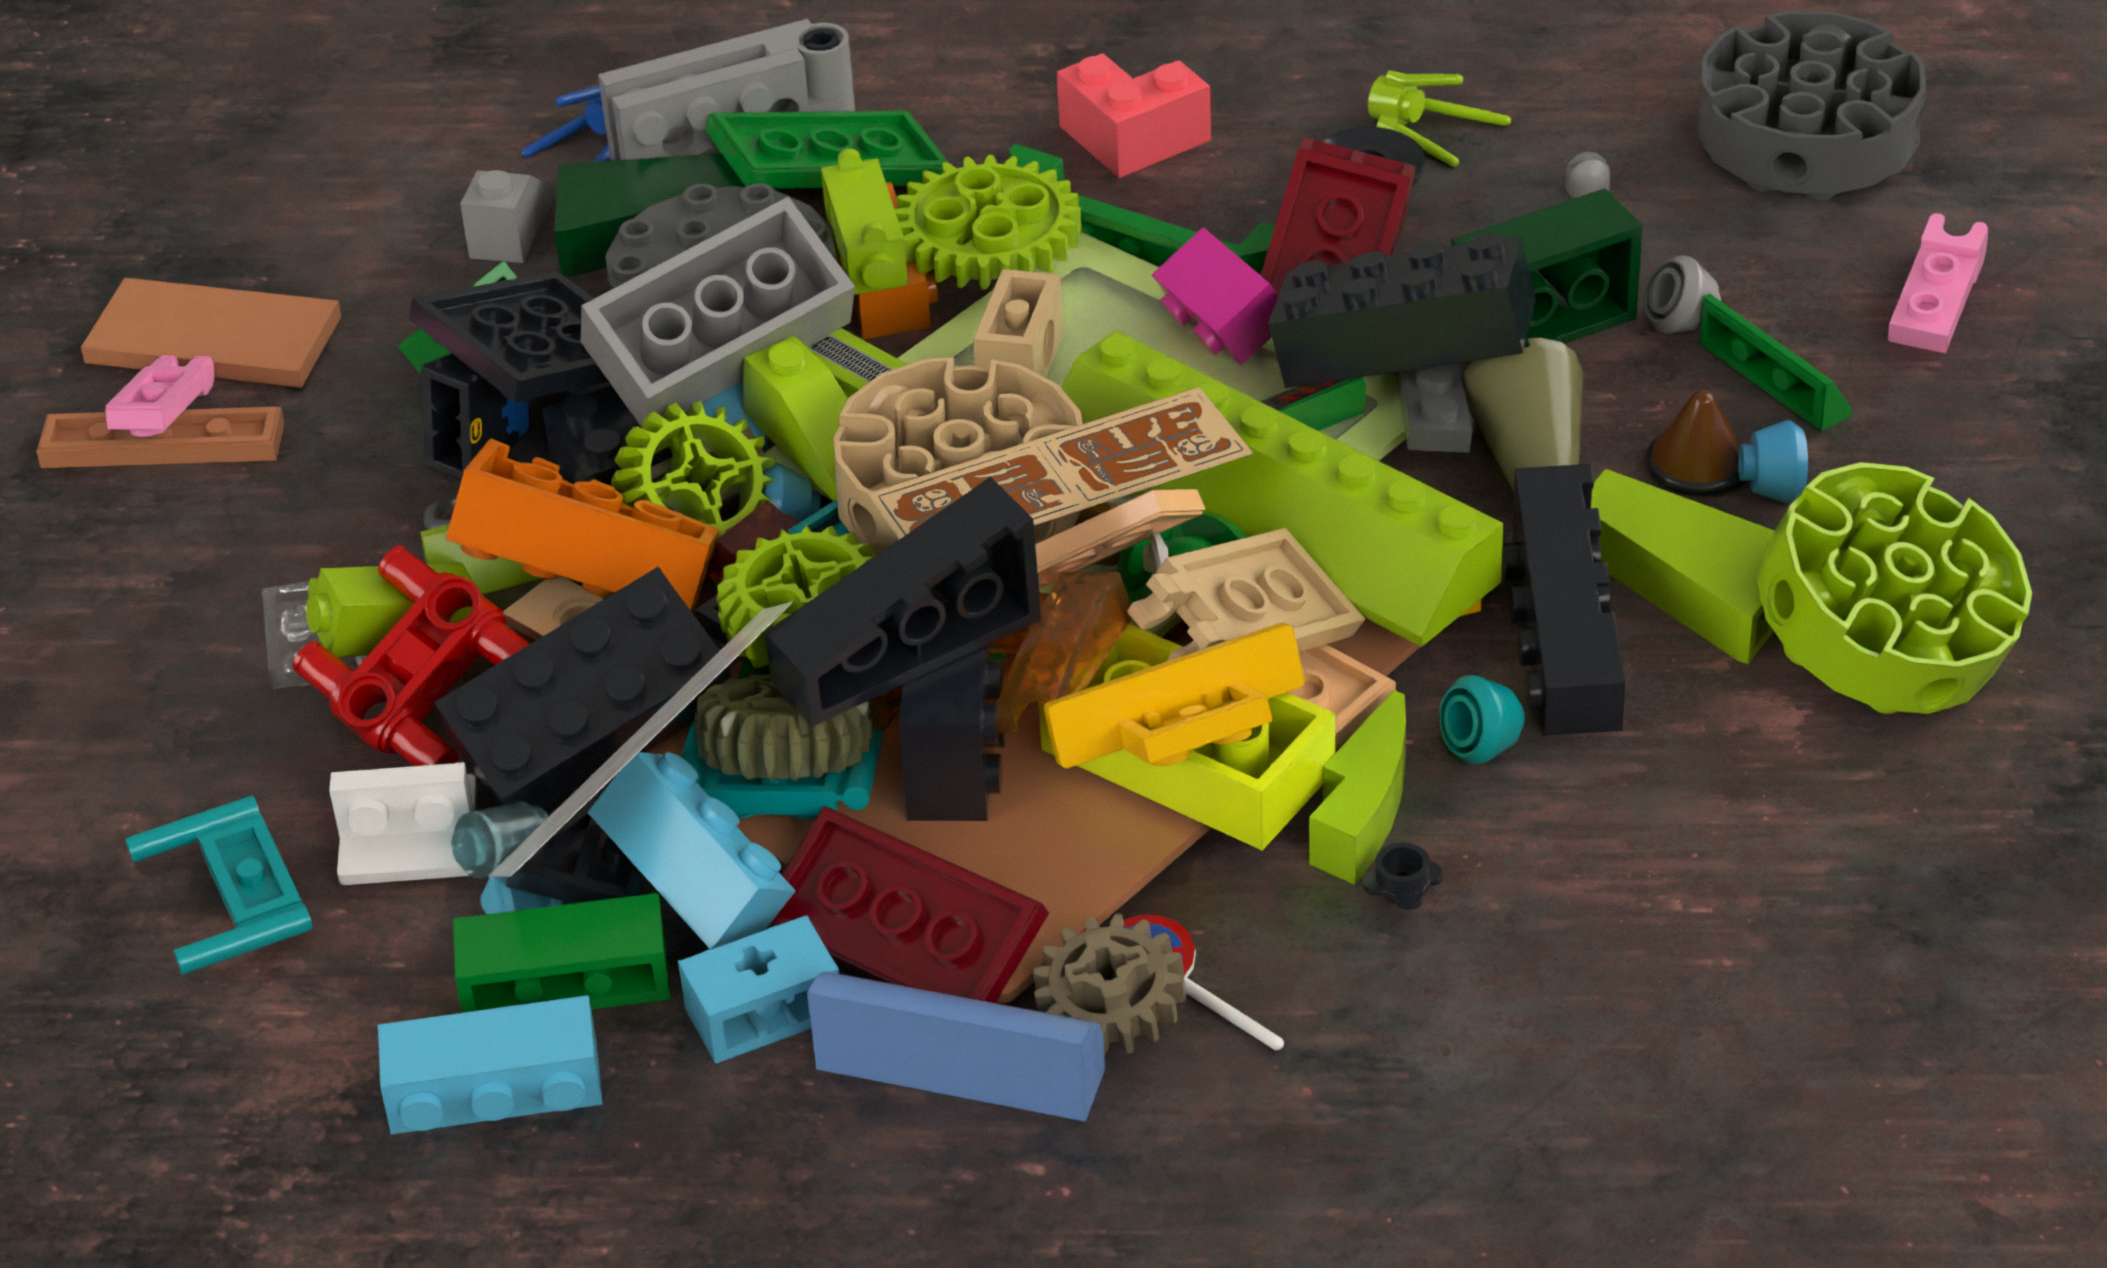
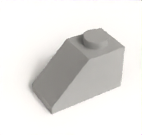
[460,170,555,263]

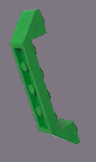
[1009,144,1275,275]

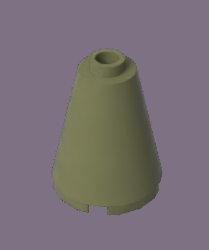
[1463,338,1583,493]

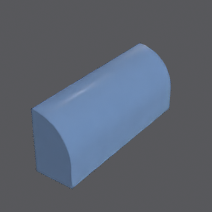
[807,972,1105,1122]

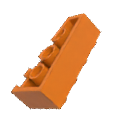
[446,438,719,612]

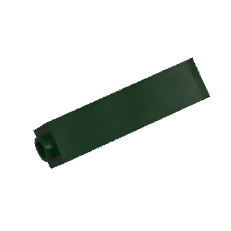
[554,153,746,277]

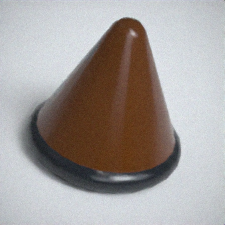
[1646,390,1743,495]

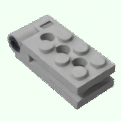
[598,19,855,161]

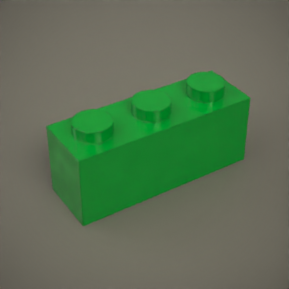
[453,893,671,1013]

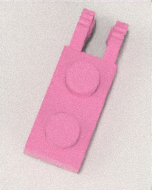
[105,355,215,437]

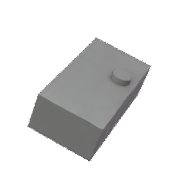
[581,196,855,428]

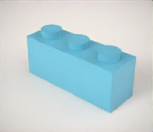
[587,752,796,949]
[378,995,603,1134]

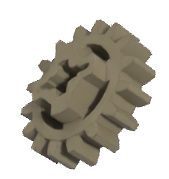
[1033,914,1186,1056]

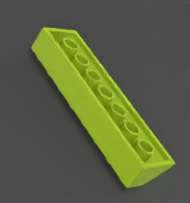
[1061,330,1503,647]

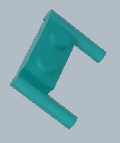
[681,720,884,820]
[125,795,313,976]

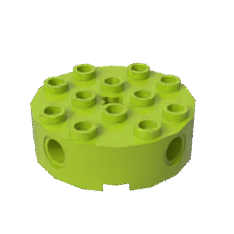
[1757,462,2032,714]

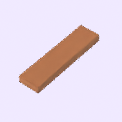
[36,407,285,468]

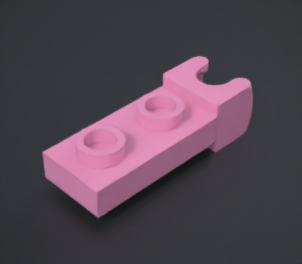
[1888,213,1988,353]

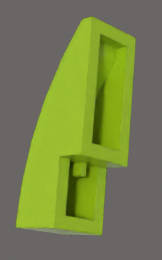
[1309,690,1406,885]

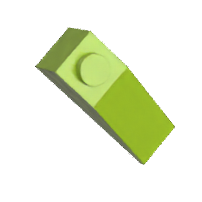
[743,335,848,501]

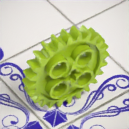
[895,155,1081,289]

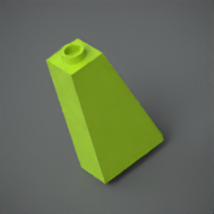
[1591,469,1774,664]

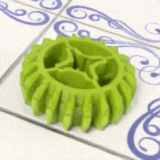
[611,400,776,566]
[716,525,877,669]

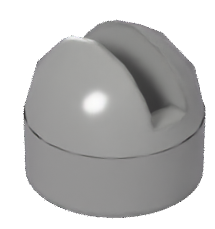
[1564,151,1610,198]

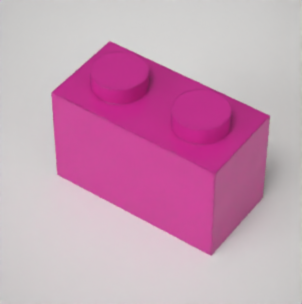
[1152,227,1278,366]

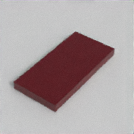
[765,806,1049,1003]

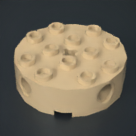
[833,357,1083,555]

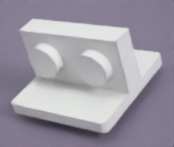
[329,763,477,885]

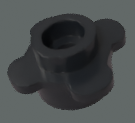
[1362,842,1443,910]

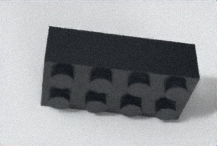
[1268,233,1536,388]
[434,567,732,834]

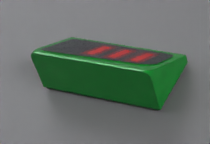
[1260,377,1366,431]

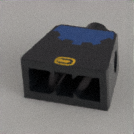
[421,353,531,479]

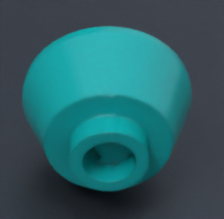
[1439,675,1524,765]

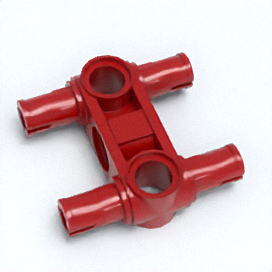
[292,545,529,766]

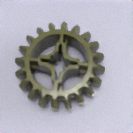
[694,674,873,782]

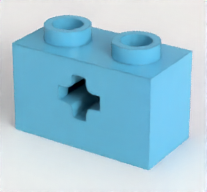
[678,915,839,1064]

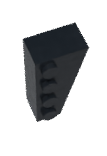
[1502,464,1626,736]
[765,477,1042,727]

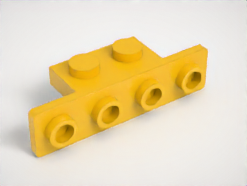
[1044,622,1305,768]

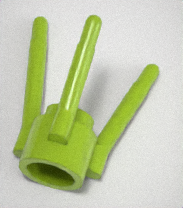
[1368,70,1511,167]

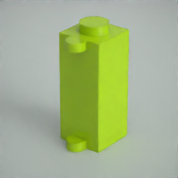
[821,149,908,295]
[306,562,482,657]

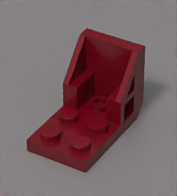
[1261,137,1416,295]

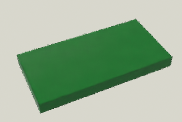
[705,111,950,189]

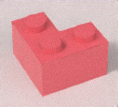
[1057,53,1211,178]

